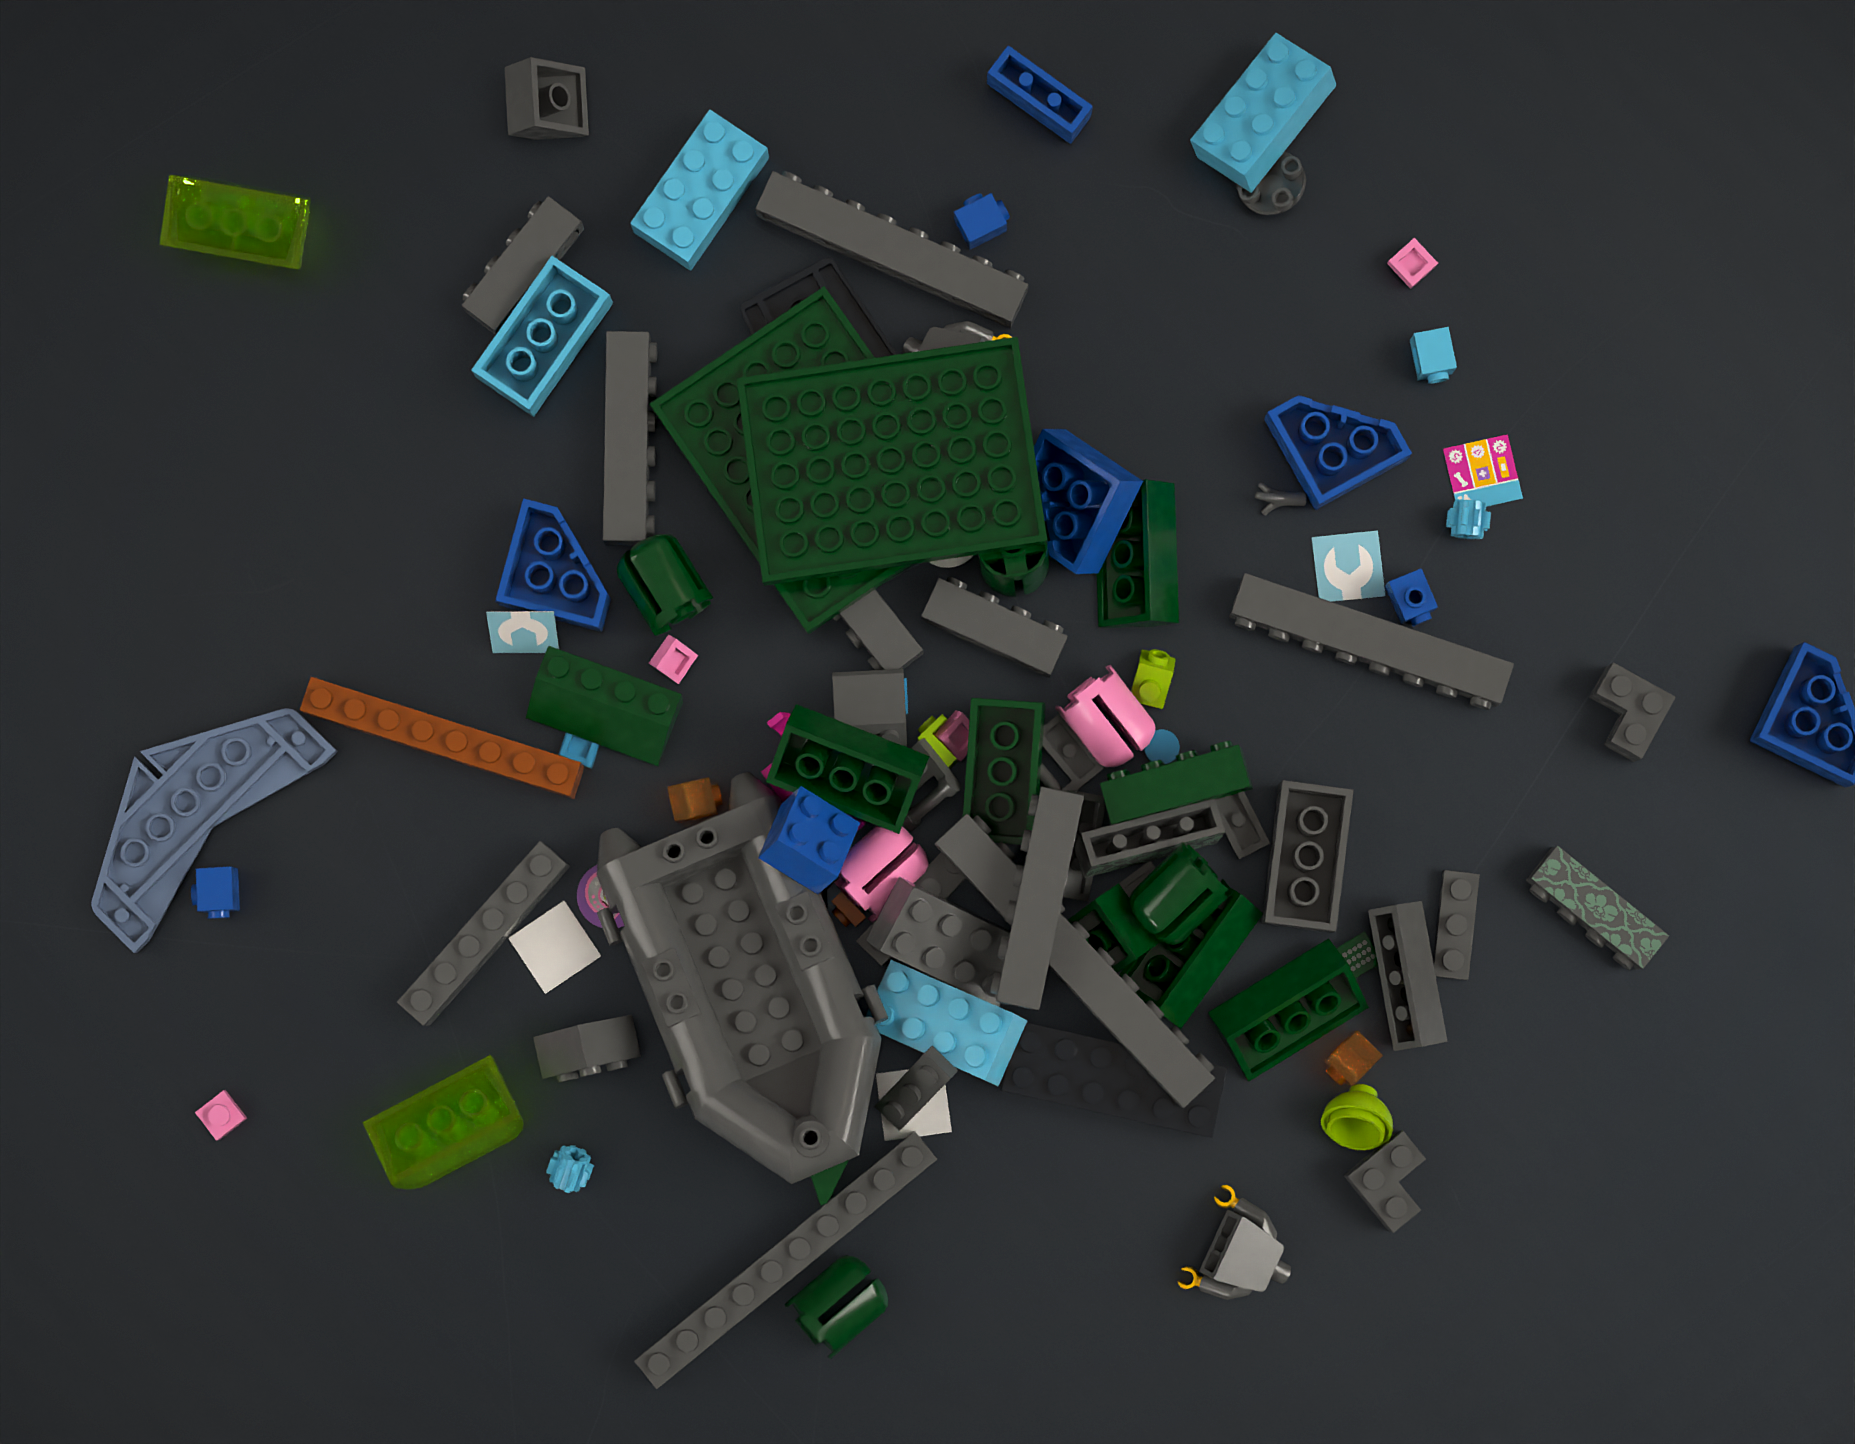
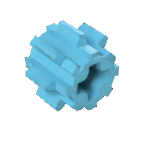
[1446,500,1491,539]
[546,1145,594,1193]

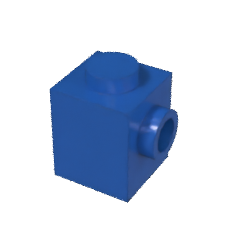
[954,193,1010,250]
[1385,569,1438,627]
[191,867,240,919]

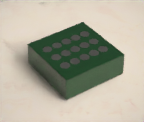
[1337,931,1378,979]

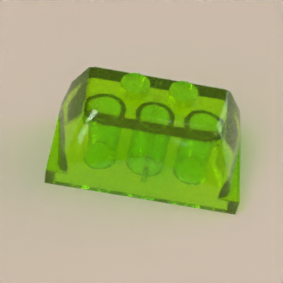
[160,174,311,269]
[362,1055,523,1190]

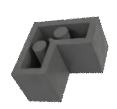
[1589,662,1676,762]
[533,1015,641,1083]
[1343,1130,1426,1233]

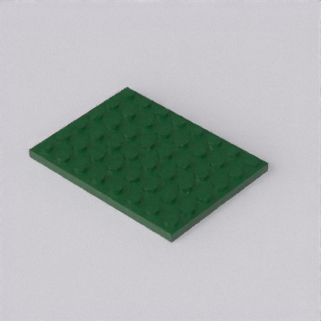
[650,286,911,634]
[737,337,1048,586]

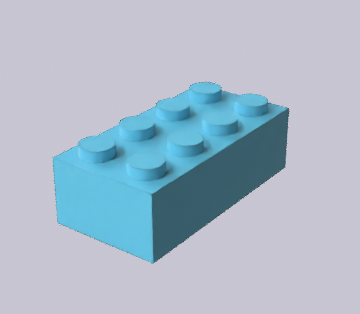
[1190,33,1336,193]
[630,109,769,271]
[471,256,613,417]
[865,960,1027,1086]

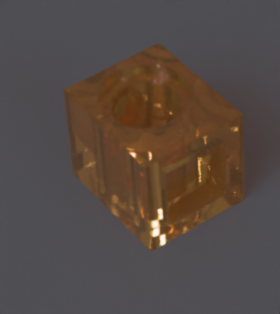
[667,777,723,824]
[1324,1030,1383,1086]

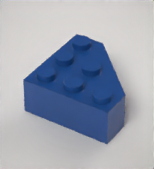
[1264,395,1412,510]
[1034,429,1143,574]
[495,498,611,632]
[1750,642,1855,788]

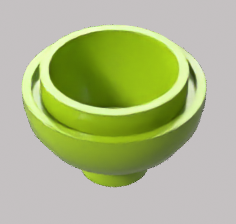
[1321,1084,1393,1150]

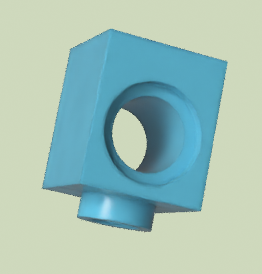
[1410,327,1457,384]

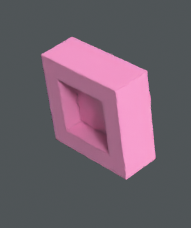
[1387,238,1438,289]
[649,634,698,684]
[934,710,970,762]
[195,1090,247,1141]

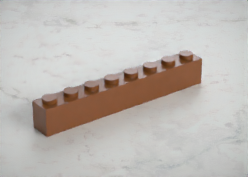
[300,677,585,799]

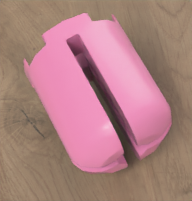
[1055,665,1156,767]
[834,826,929,923]

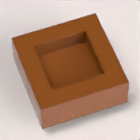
[831,891,867,928]

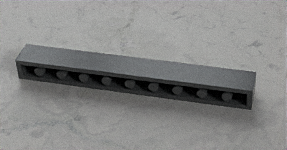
[935,814,1215,1108]
[634,1131,937,1389]

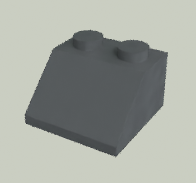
[505,57,589,140]
[832,669,907,747]

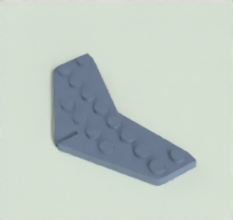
[91,708,338,953]

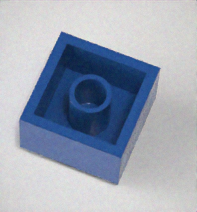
[758,786,860,894]

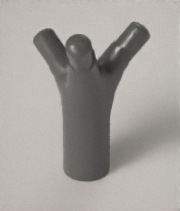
[1255,482,1306,516]

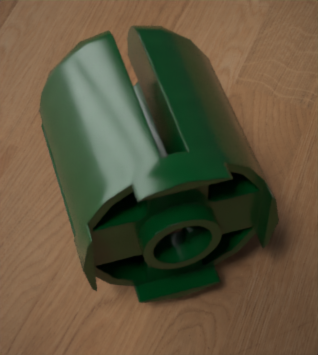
[617,534,714,636]
[978,540,1049,597]
[1129,842,1233,945]
[784,1255,889,1359]

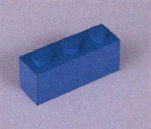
[987,45,1093,144]

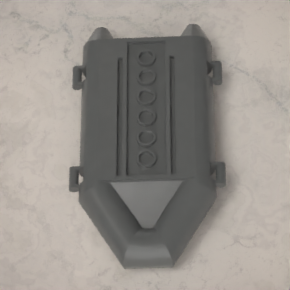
[597,772,888,1184]

